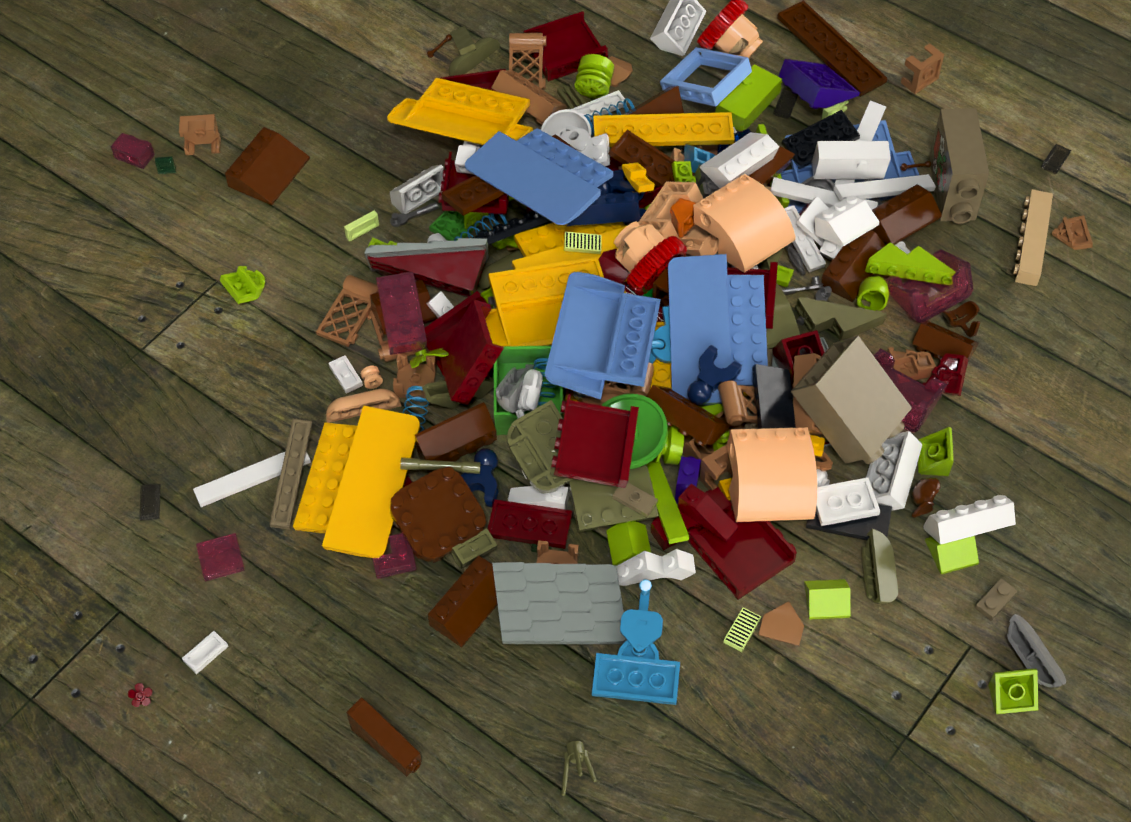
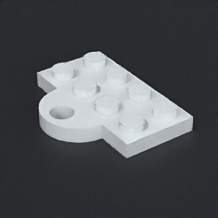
[561,128,610,166]

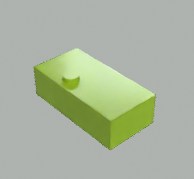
[715,64,782,133]

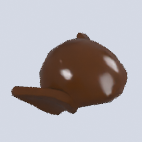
[912,478,941,518]

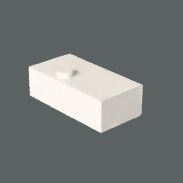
[812,141,891,179]

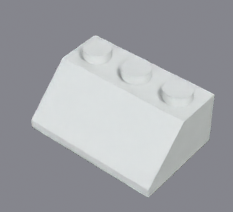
[390,165,444,214]
[815,195,879,246]

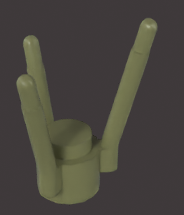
[561,741,597,796]

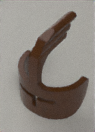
[941,301,980,337]

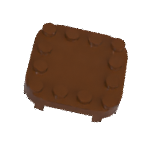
[390,467,486,563]

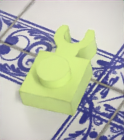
[821,100,849,120]

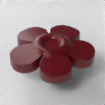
[128,683,153,707]

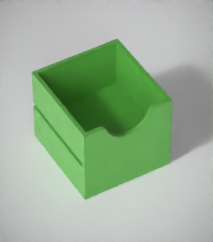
[494,346,564,435]

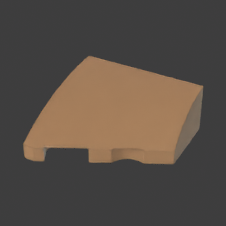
[888,347,936,384]

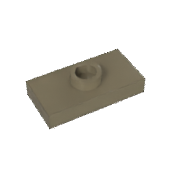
[613,483,658,517]

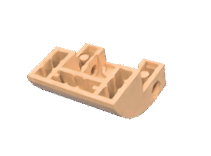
[693,174,795,273]
[638,181,718,257]
[726,427,817,522]

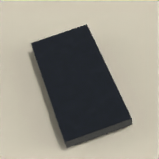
[782,110,860,169]
[473,212,550,245]
[752,364,796,429]
[806,504,892,540]

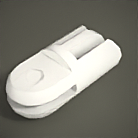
[518,369,543,411]

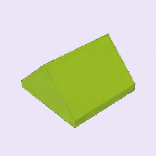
[918,427,954,476]
[606,521,651,566]
[925,536,979,574]
[804,579,851,619]
[988,668,1038,714]

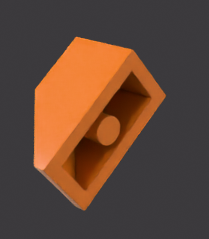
[670,198,696,238]

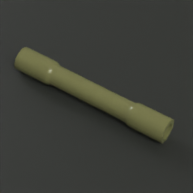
[400,458,481,474]

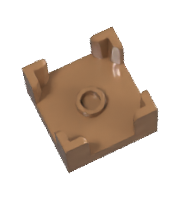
[901,43,944,94]
[179,114,221,155]
[393,354,437,399]
[700,445,733,490]
[536,540,579,564]

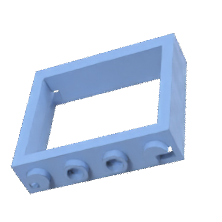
[660,47,752,107]

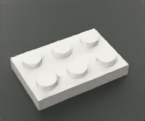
[816,478,880,526]

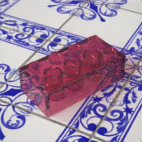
[376,272,427,355]

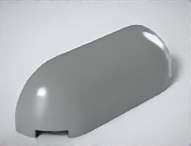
[496,364,534,413]
[1007,614,1066,688]

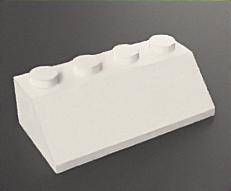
[650,0,706,56]
[700,132,779,188]
[866,431,923,511]
[923,495,1016,545]

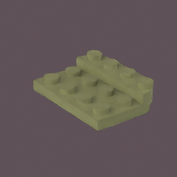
[507,400,573,494]

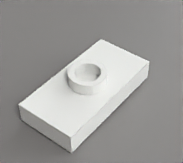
[426,291,454,318]

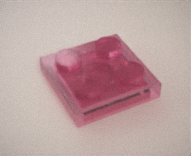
[196,533,245,581]

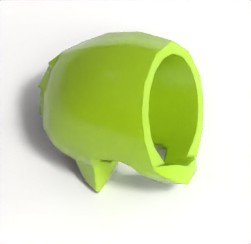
[857,276,890,311]

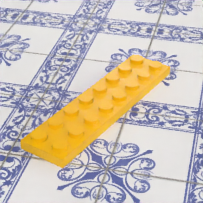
[593,112,735,147]

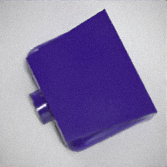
[675,456,701,503]

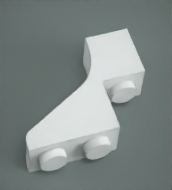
[455,141,483,174]
[616,549,696,586]

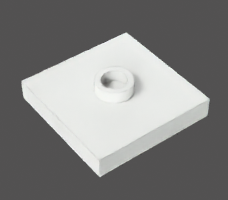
[796,197,829,247]

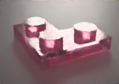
[372,533,417,579]

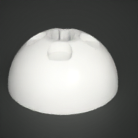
[541,109,591,140]

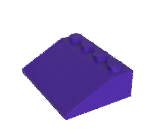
[778,59,860,109]

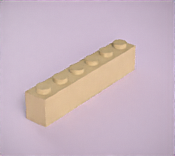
[1013,189,1053,286]

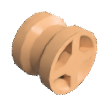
[360,365,383,389]

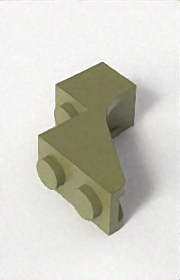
[422,372,494,409]

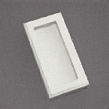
[182,631,228,674]

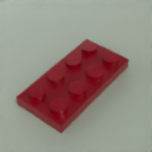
[487,499,573,549]

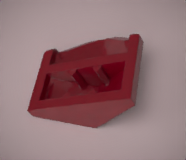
[598,249,630,284]

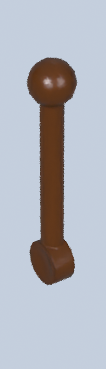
[427,34,452,58]
[900,161,931,171]

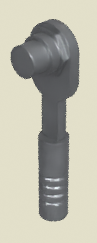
[390,202,439,227]
[781,276,823,295]
[796,286,832,326]

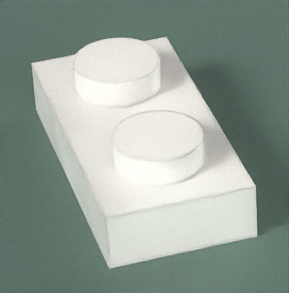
[328,355,363,394]

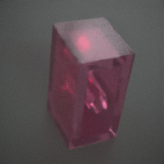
[111,133,155,169]

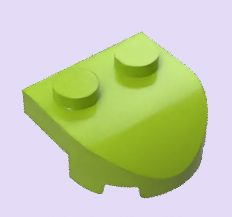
[220,266,265,304]

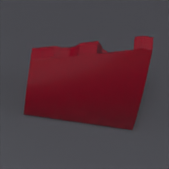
[921,353,968,396]

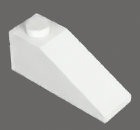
[508,486,569,510]

